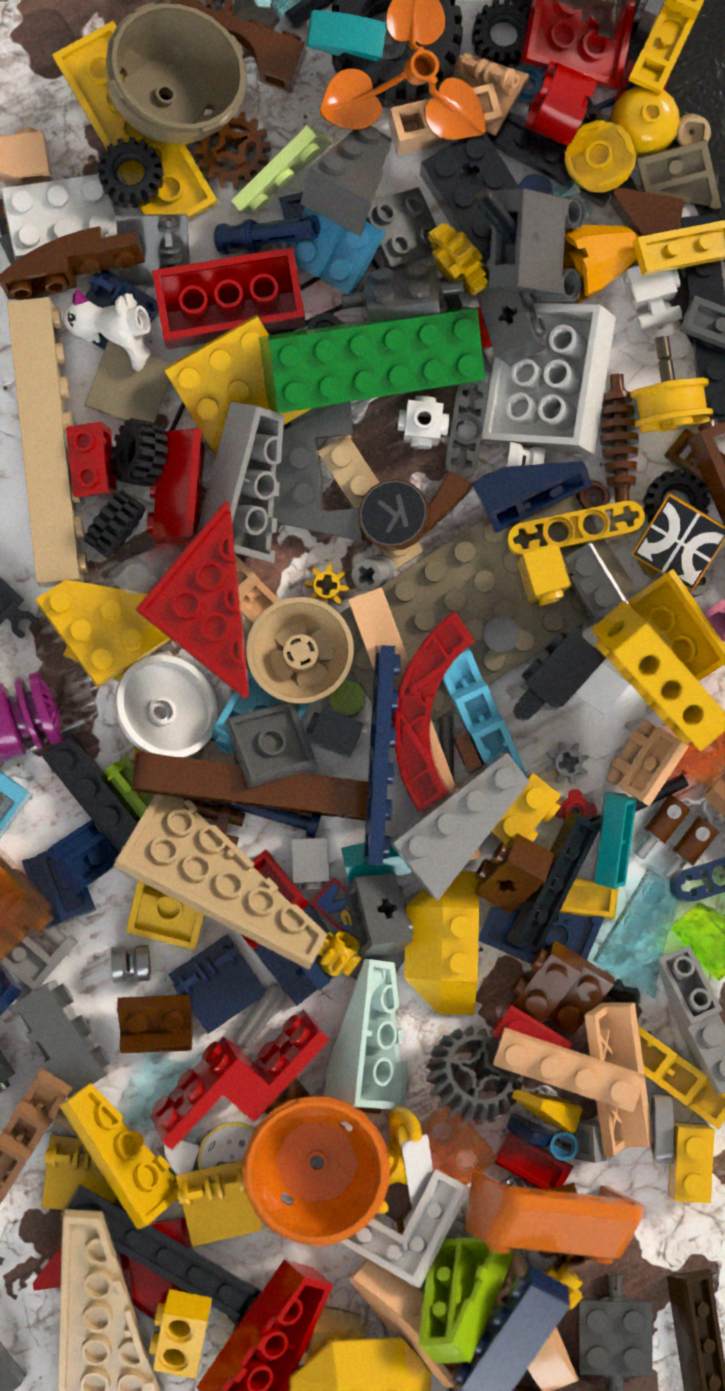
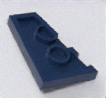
[478,907,605,964]

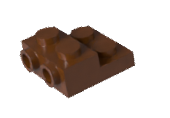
[511,940,615,1034]

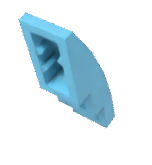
[442,647,528,777]

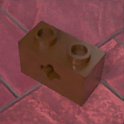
[474,833,554,914]

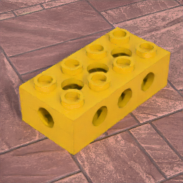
[591,600,725,751]

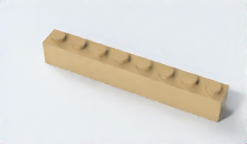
[7,297,88,587]

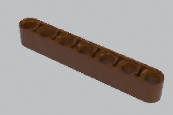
[131,752,368,821]

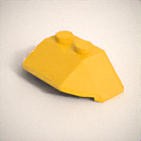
[404,871,479,1015]
[289,1337,431,1391]

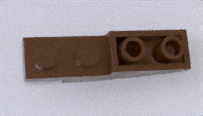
[0,226,145,300]

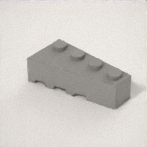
[390,752,530,901]

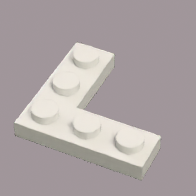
[340,1169,470,1288]

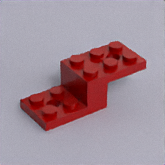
[150,1009,329,1150]

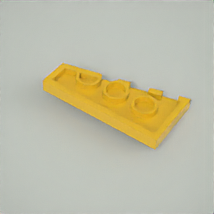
[59,1083,179,1229]

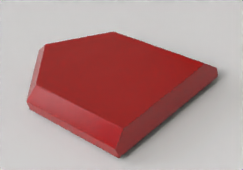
[120,1217,194,1321]

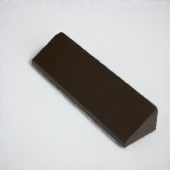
[667,1269,725,1391]

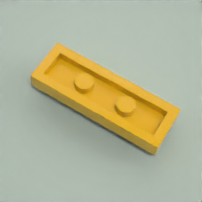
[632,220,725,276]

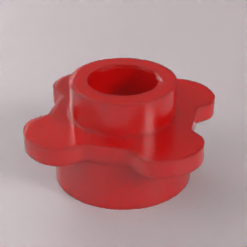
[555,789,597,821]

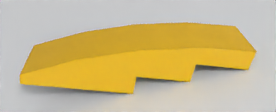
[638,1025,725,1130]

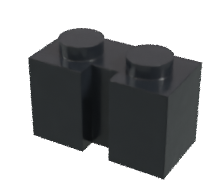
[306,707,364,760]

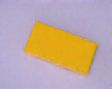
[559,879,619,920]

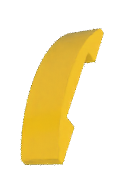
[628,0,704,95]

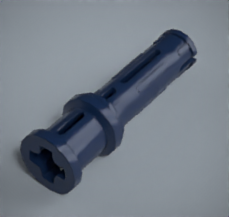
[214,215,320,256]

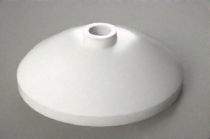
[114,655,218,758]

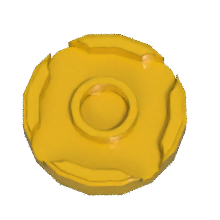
[564,120,636,193]

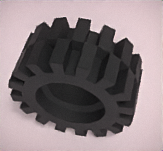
[471,0,530,67]
[97,137,164,208]
[111,418,168,487]
[643,469,710,524]
[83,490,146,558]

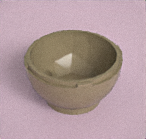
[105,2,247,144]

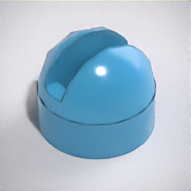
[549,1130,579,1161]

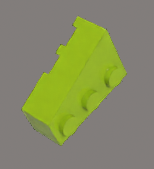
[418,1237,515,1363]

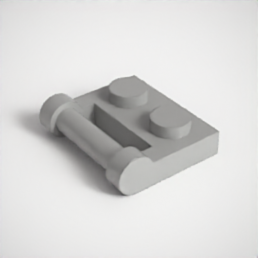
[0,895,78,991]

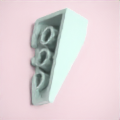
[324,959,408,1109]

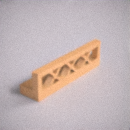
[585,1003,654,1157]

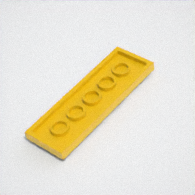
[52,21,218,221]

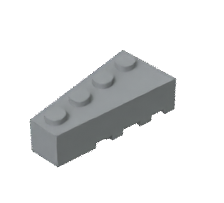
[195,402,284,563]

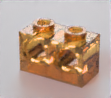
[420,1105,498,1185]

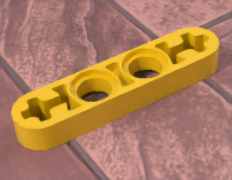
[507,501,645,557]

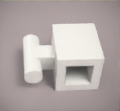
[622,266,682,330]

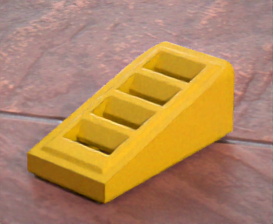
[512,1090,583,1134]

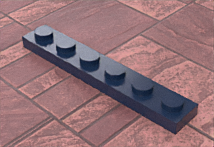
[363,645,400,866]

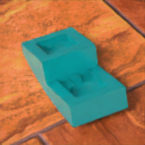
[306,10,387,62]

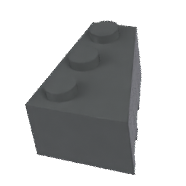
[300,126,392,237]
[8,980,111,1098]

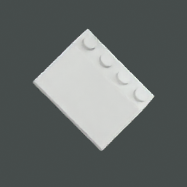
[482,303,616,455]

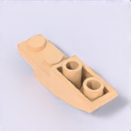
[495,1247,578,1391]
[349,1258,459,1388]

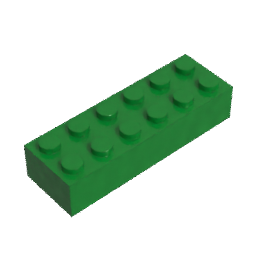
[259,306,485,413]

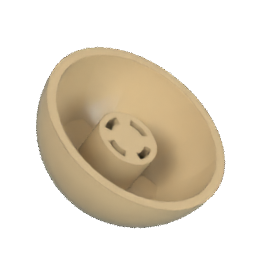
[246,597,354,704]

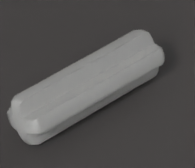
[234,983,287,1049]

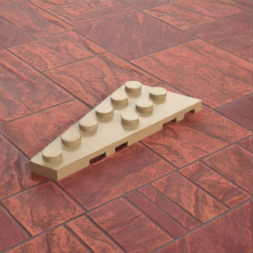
[58,1210,160,1391]

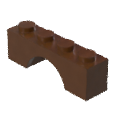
[170,0,306,93]

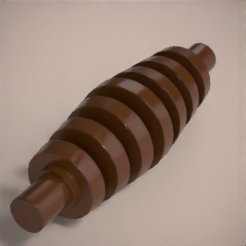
[600,373,639,503]

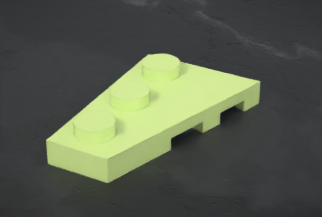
[231,125,333,214]

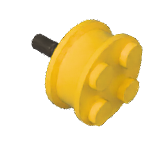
[630,336,714,434]

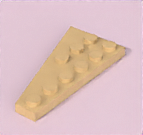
[114,794,327,970]

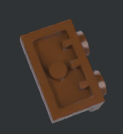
[117,995,193,1054]

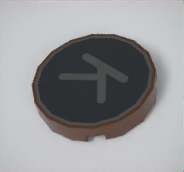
[358,479,430,551]

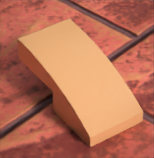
[236,556,281,624]

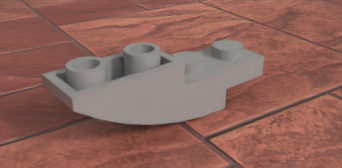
[657,945,725,1096]

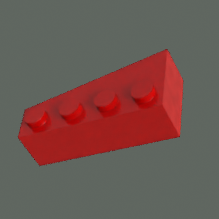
[196,1259,333,1391]

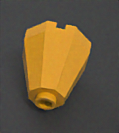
[563,225,640,303]

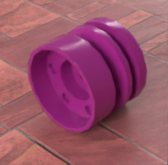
[0,671,62,762]

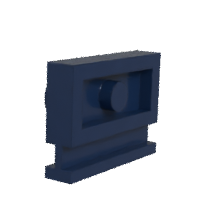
[44,819,120,895]
[22,852,96,929]

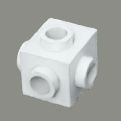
[398,396,449,449]

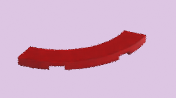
[393,611,476,813]

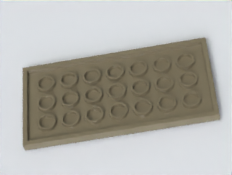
[339,495,636,726]

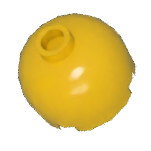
[609,85,680,158]

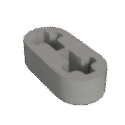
[651,1095,674,1164]

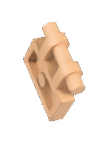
[605,719,689,807]

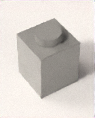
[291,838,330,890]

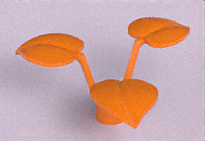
[319,0,486,140]

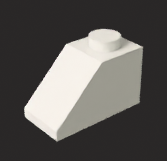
[575,656,630,715]

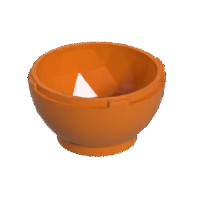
[242,1096,390,1246]

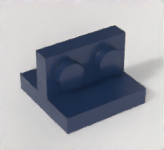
[253,905,334,1006]

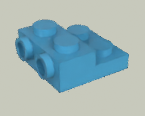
[286,207,386,294]

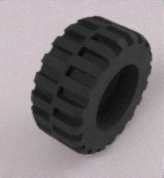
[331,0,463,107]

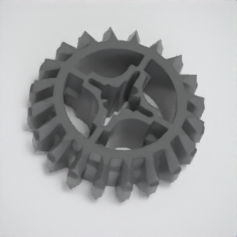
[425,1026,523,1126]

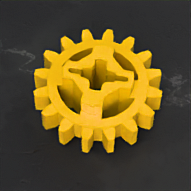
[428,223,488,296]

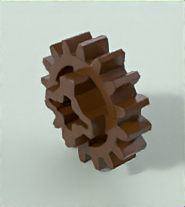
[194,111,271,190]

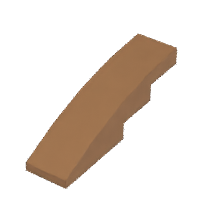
[0,1068,73,1204]

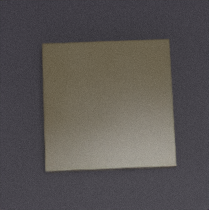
[84,340,172,422]

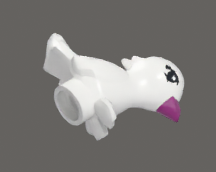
[63,289,151,371]

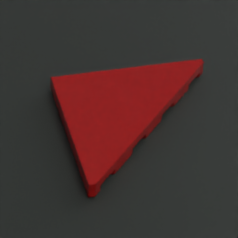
[135,501,249,700]

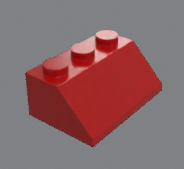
[147,428,206,545]

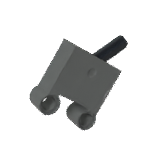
[474,188,586,302]

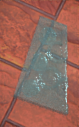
[592,869,678,999]

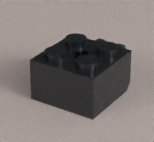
[512,629,606,722]

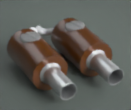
[634,794,719,880]

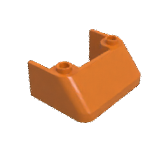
[464,1170,644,1264]

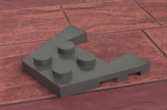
[273,402,364,541]

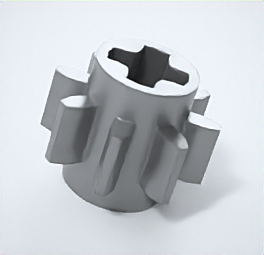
[545,742,589,785]

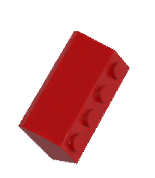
[152,247,306,350]

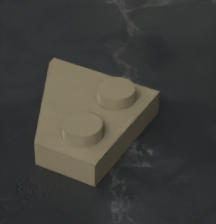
[636,139,721,209]

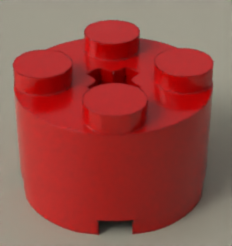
[524,60,597,147]

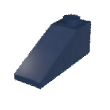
[472,461,592,533]

